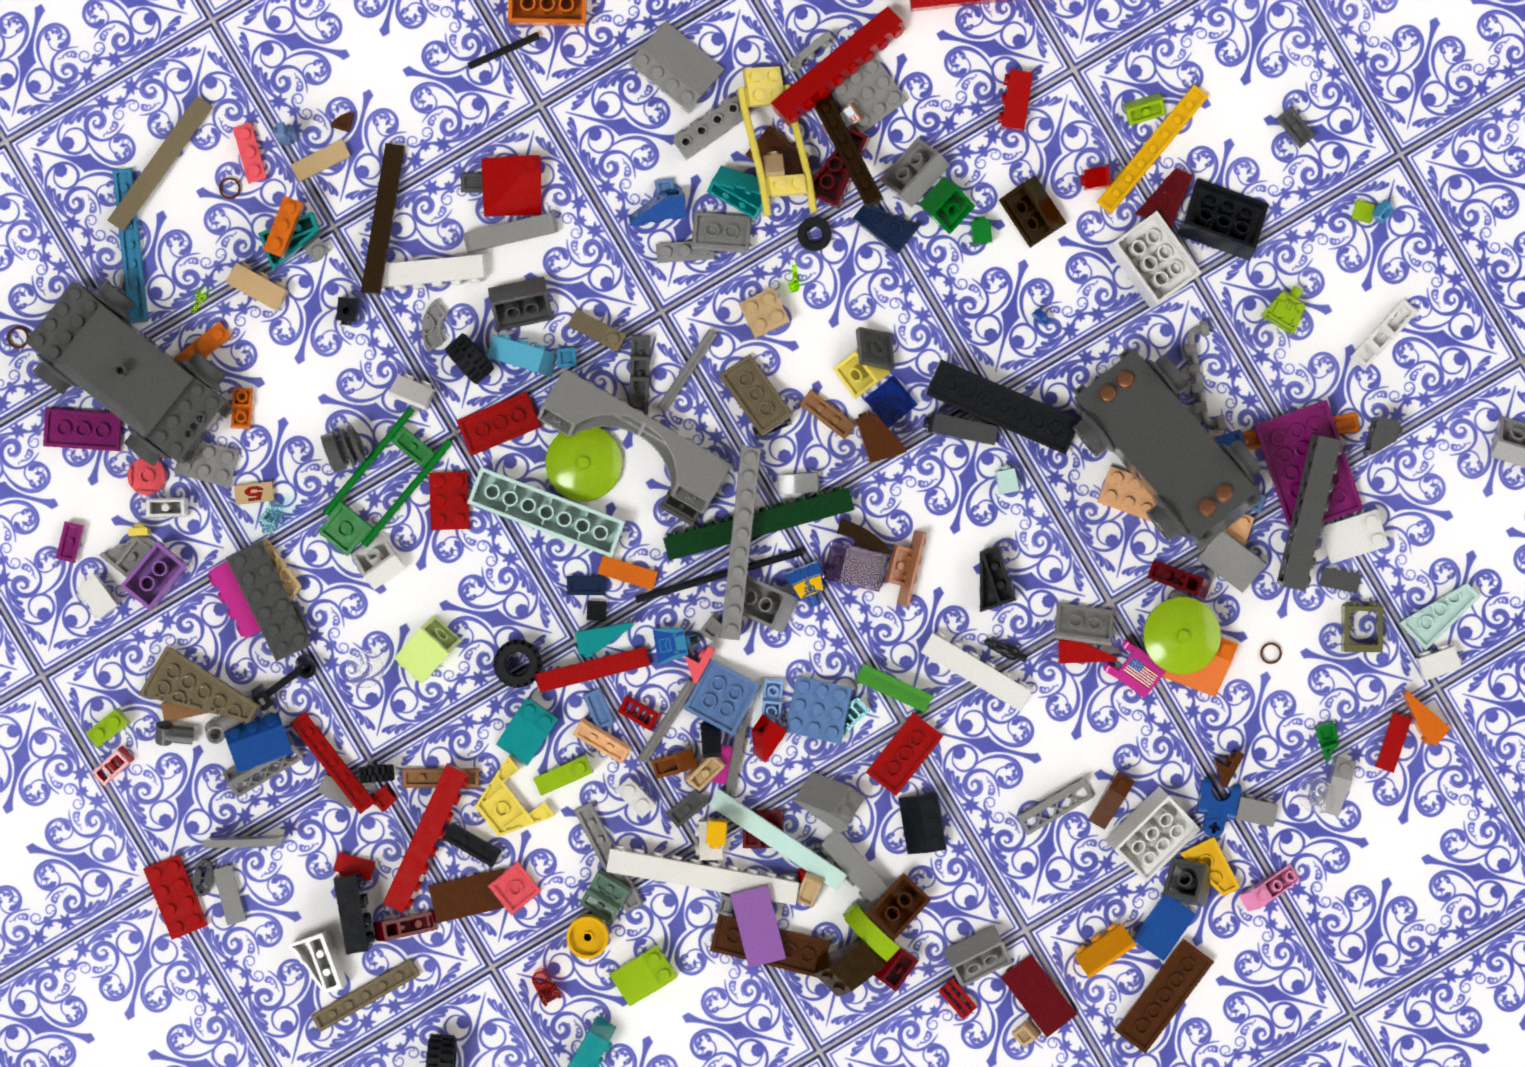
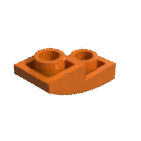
[231,387,253,430]

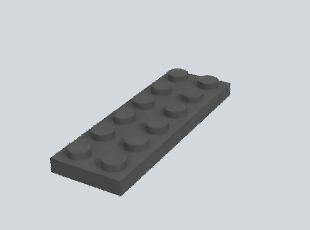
[226,541,311,662]

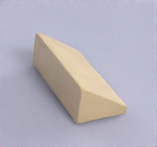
[685,757,726,792]

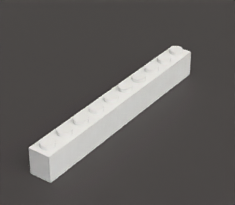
[606,845,799,905]

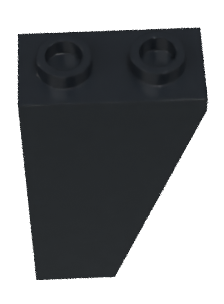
[923,412,998,445]

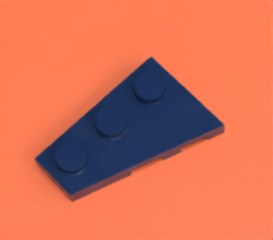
[852,204,921,255]

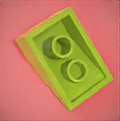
[609,943,678,1006]

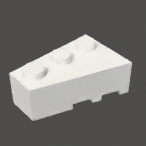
[287,930,348,994]

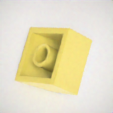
[833,349,891,399]

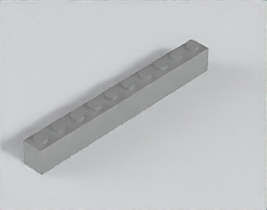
[720,445,761,640]

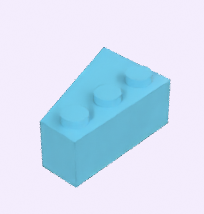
[486,334,557,377]

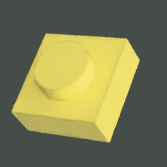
[128,524,151,537]

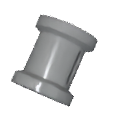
[717,893,734,917]

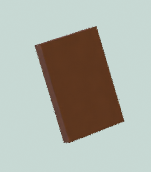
[745,125,814,175]

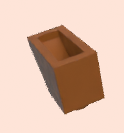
[651,748,698,779]

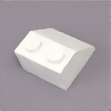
[388,373,435,411]
[350,532,406,590]

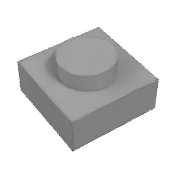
[303,235,330,262]
[700,616,721,643]

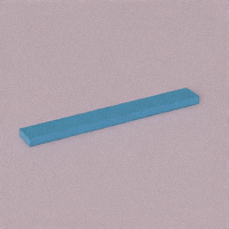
[112,168,149,323]

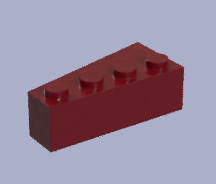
[804,129,870,209]

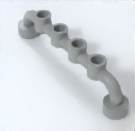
[1184,320,1227,431]

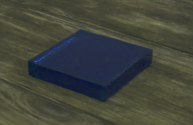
[864,375,918,428]

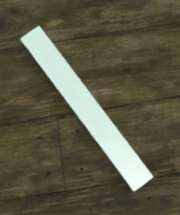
[709,788,847,891]

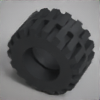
[445,333,494,384]
[493,639,543,688]
[426,1034,457,1067]

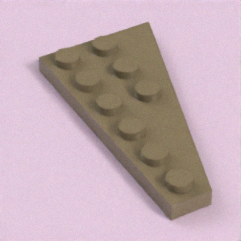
[138,646,261,722]

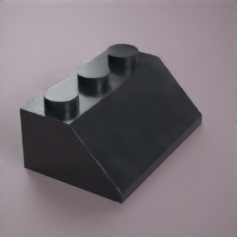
[898,791,947,854]

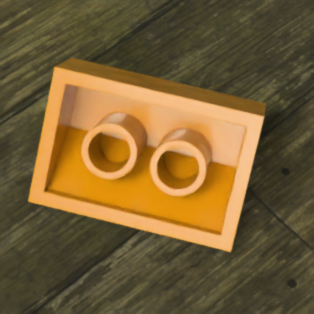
[1073,922,1137,978]

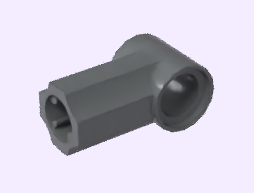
[155,721,194,746]

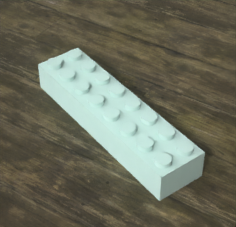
[467,467,626,558]

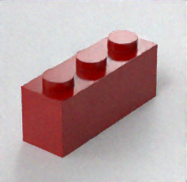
[998,69,1033,132]

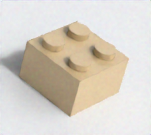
[739,287,790,339]

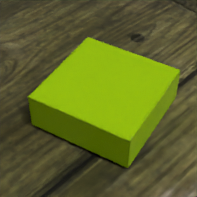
[1351,200,1375,224]

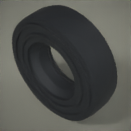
[797,217,832,251]

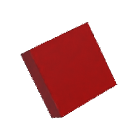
[372,785,397,812]

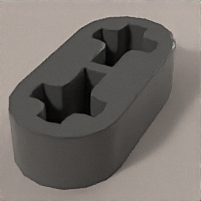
[193,859,214,896]

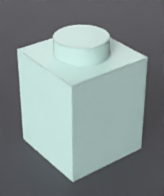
[995,465,1020,495]

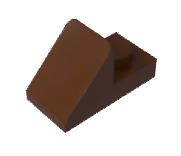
[1213,750,1245,788]

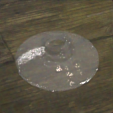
[345,650,384,688]
[1297,778,1336,814]

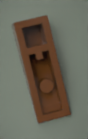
[1088,770,1135,830]

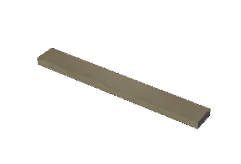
[107,96,213,232]

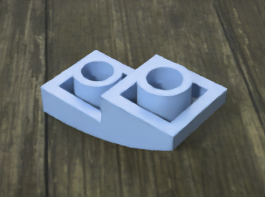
[762,677,784,720]

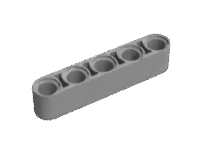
[463,213,559,253]

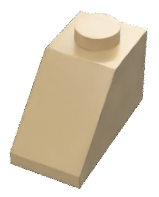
[763,151,785,177]

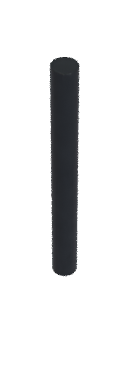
[467,32,540,70]

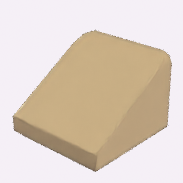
[1012,1018,1041,1048]

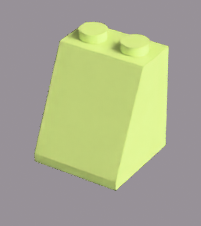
[394,615,462,684]

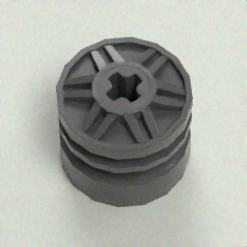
[320,424,366,473]

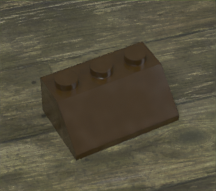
[999,175,1067,248]

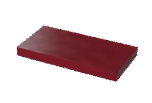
[1000,953,1077,1037]

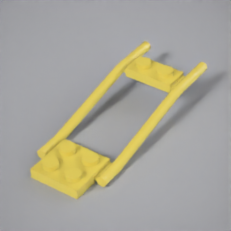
[737,66,818,217]

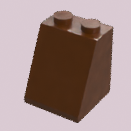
[855,411,907,464]

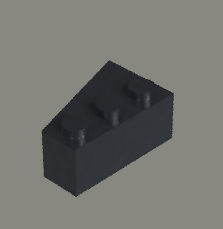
[980,544,1018,612]

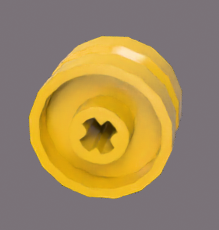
[566,914,609,959]

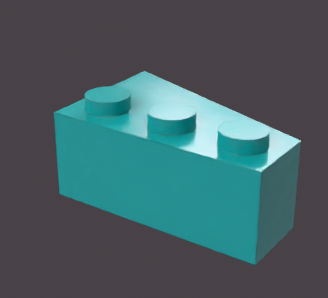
[706,166,763,220]
[258,212,322,270]
[567,1016,616,1067]

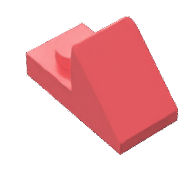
[685,646,715,684]

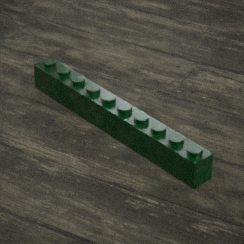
[663,485,854,561]

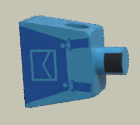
[653,628,698,665]

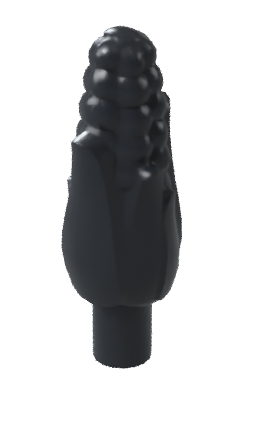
[984,638,1028,662]

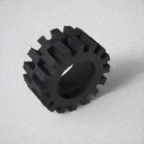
[359,764,395,783]

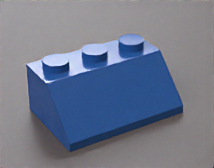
[223,712,293,773]

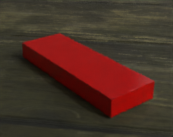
[1374,712,1412,773]

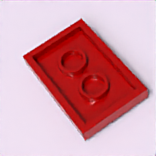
[429,472,470,530]

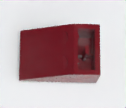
[859,939,919,991]

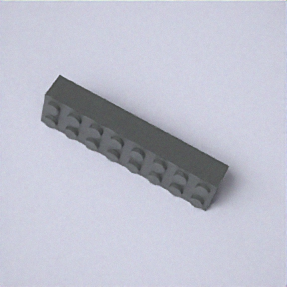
[1276,434,1343,591]

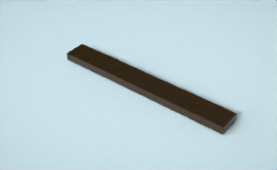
[814,94,884,208]
[361,143,405,295]

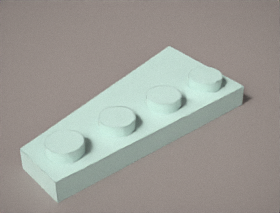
[1398,583,1481,650]

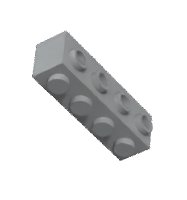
[673,96,743,160]

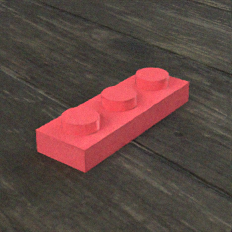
[233,123,267,184]

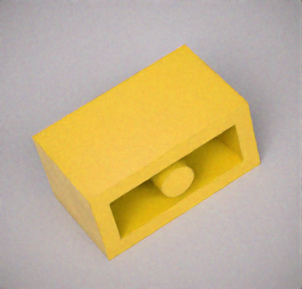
[706,818,727,849]

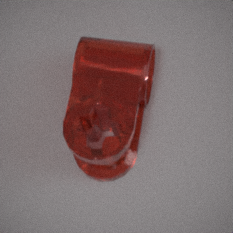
[532,968,562,1007]

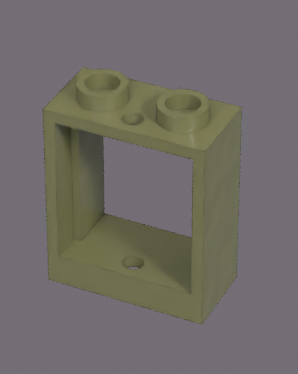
[1341,602,1383,652]

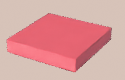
[487,861,541,915]

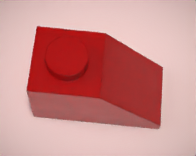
[1079,166,1111,191]

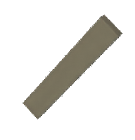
[311,958,421,1032]

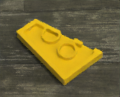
[1180,837,1240,896]

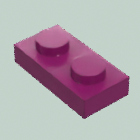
[56,521,85,563]

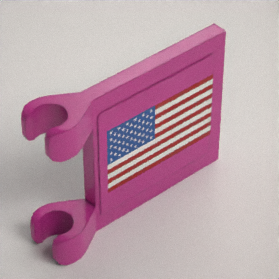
[1104,638,1166,698]

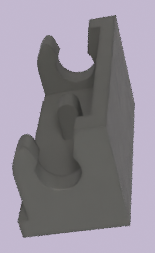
[659,489,700,526]

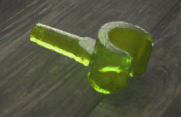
[788,265,800,293]
[191,286,209,314]

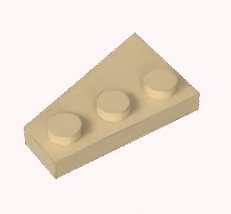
[262,537,302,602]

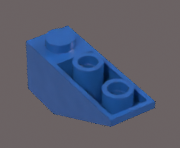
[629,188,687,226]

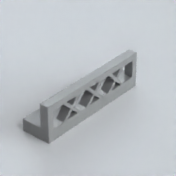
[223,733,304,798]
[1016,777,1094,835]

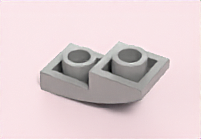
[777,472,820,494]

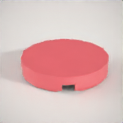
[127,458,167,495]

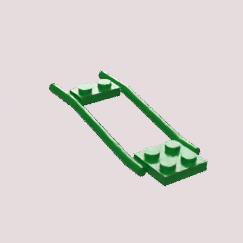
[318,407,453,556]

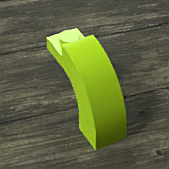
[843,901,900,961]

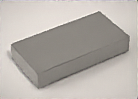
[317,774,353,808]

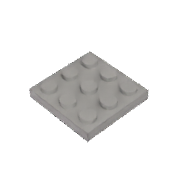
[830,55,908,134]

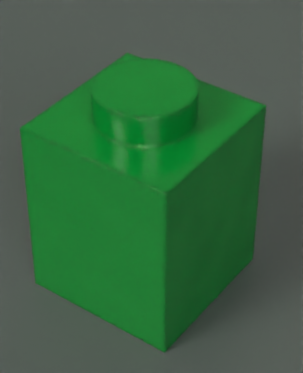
[970,216,992,246]

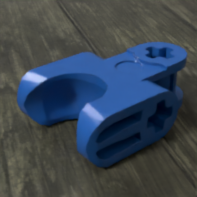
[1196,777,1241,837]

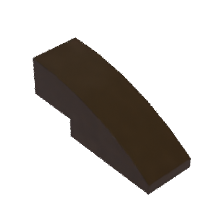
[837,518,892,555]

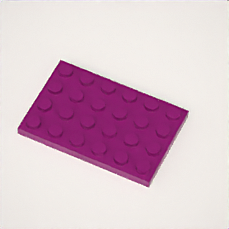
[1253,400,1363,530]

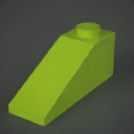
[533,755,593,796]

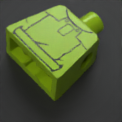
[1260,286,1305,335]

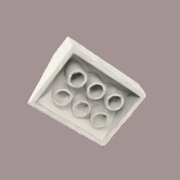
[1107,211,1202,309]
[1105,787,1201,883]

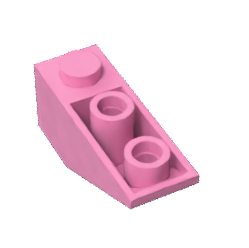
[1239,864,1300,912]

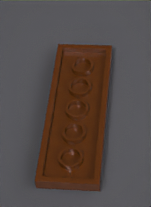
[710,914,831,977]
[1114,938,1214,1054]

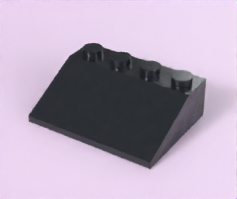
[1177,178,1269,261]

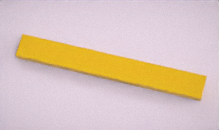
[1096,84,1209,215]

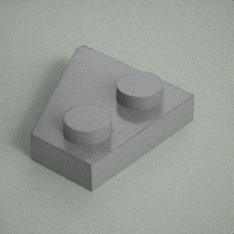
[99,536,152,578]

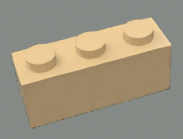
[225,262,289,312]

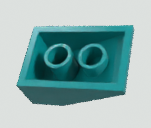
[575,622,634,658]
[496,697,559,766]

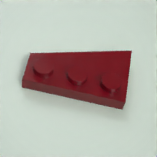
[1135,168,1193,229]

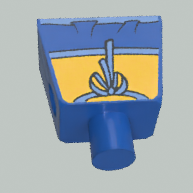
[784,560,825,608]

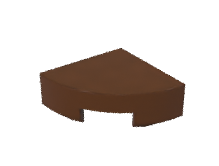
[331,113,355,133]

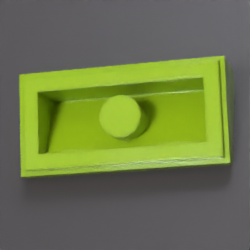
[1123,93,1166,126]

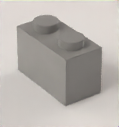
[1235,793,1278,827]

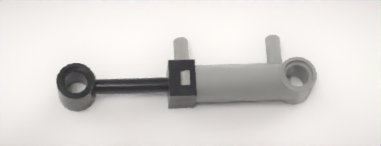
[205,654,316,744]

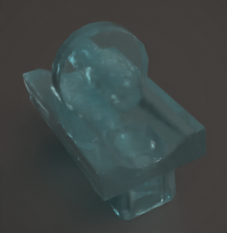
[259,501,286,535]

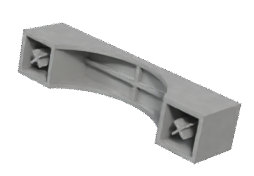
[537,368,732,515]

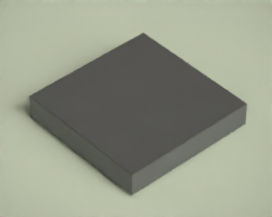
[856,327,895,370]

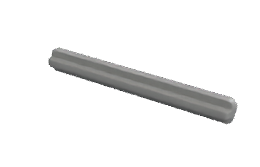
[657,329,717,412]
[638,679,696,763]
[725,708,751,798]

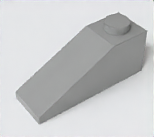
[1320,756,1356,816]

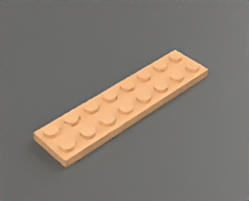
[1097,466,1255,546]

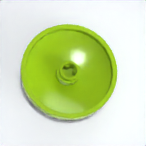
[545,428,622,501]
[1143,597,1221,674]

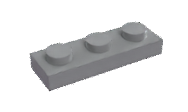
[656,241,714,263]

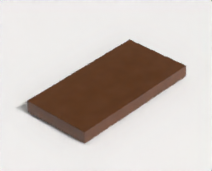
[428,868,505,923]

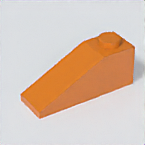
[1402,690,1451,746]

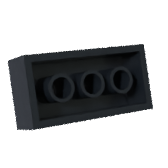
[333,870,375,955]

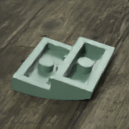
[580,869,632,924]

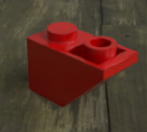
[752,714,787,763]

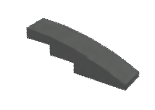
[629,334,651,415]

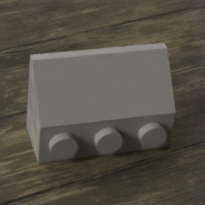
[879,138,950,208]
[1490,416,1525,467]
[943,925,1013,988]

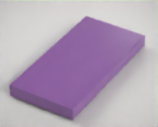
[730,884,786,968]

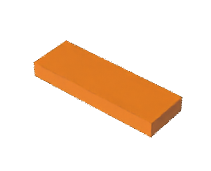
[597,555,658,590]

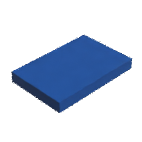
[1132,895,1197,961]

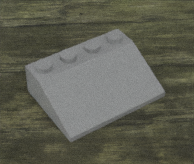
[629,21,725,114]

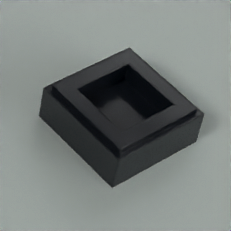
[586,601,607,621]

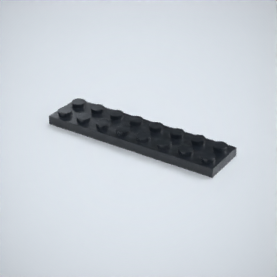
[925,359,1081,455]

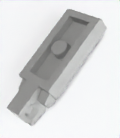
[786,31,833,72]

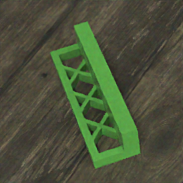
[855,663,934,713]

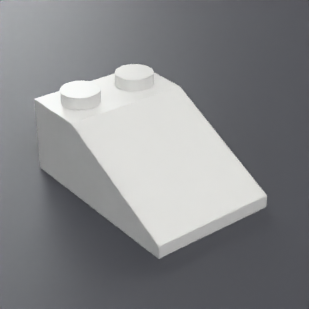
[1320,509,1389,564]

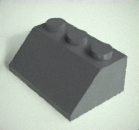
[488,276,554,331]

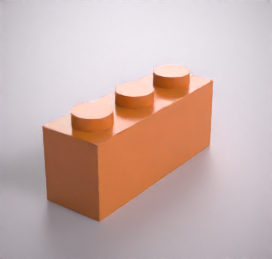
[263,196,305,259]

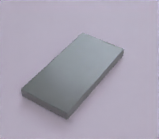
[203,835,286,848]

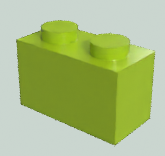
[86,708,131,748]

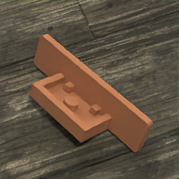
[884,530,927,607]

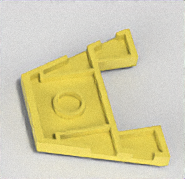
[475,756,555,837]

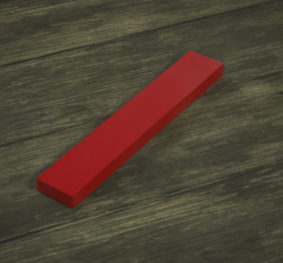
[535,647,650,693]
[290,712,376,814]

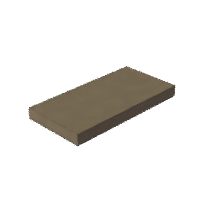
[718,354,793,437]

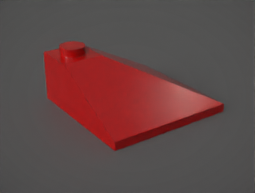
[481,155,541,217]

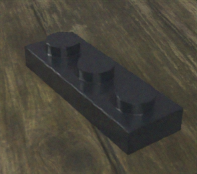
[443,822,502,867]

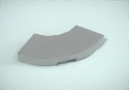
[422,299,448,353]

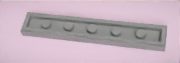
[574,802,644,913]

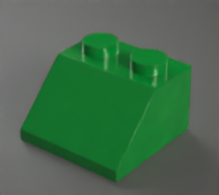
[918,176,975,235]

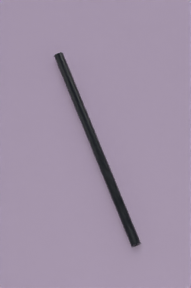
[635,548,802,603]

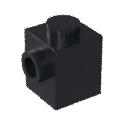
[336,297,360,326]

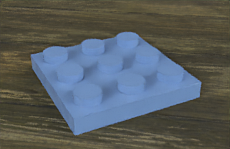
[684,658,761,737]
[785,675,853,744]

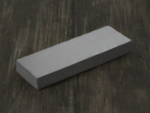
[213,864,247,926]

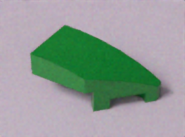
[1314,720,1339,762]

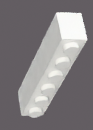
[381,254,486,292]
[920,631,1032,711]

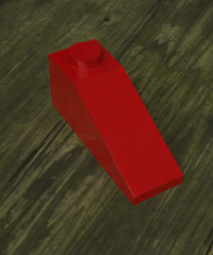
[1057,639,1117,664]

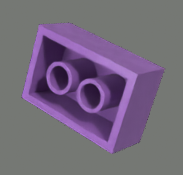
[120,541,190,611]

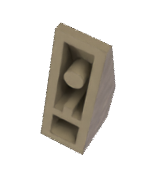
[567,309,627,353]

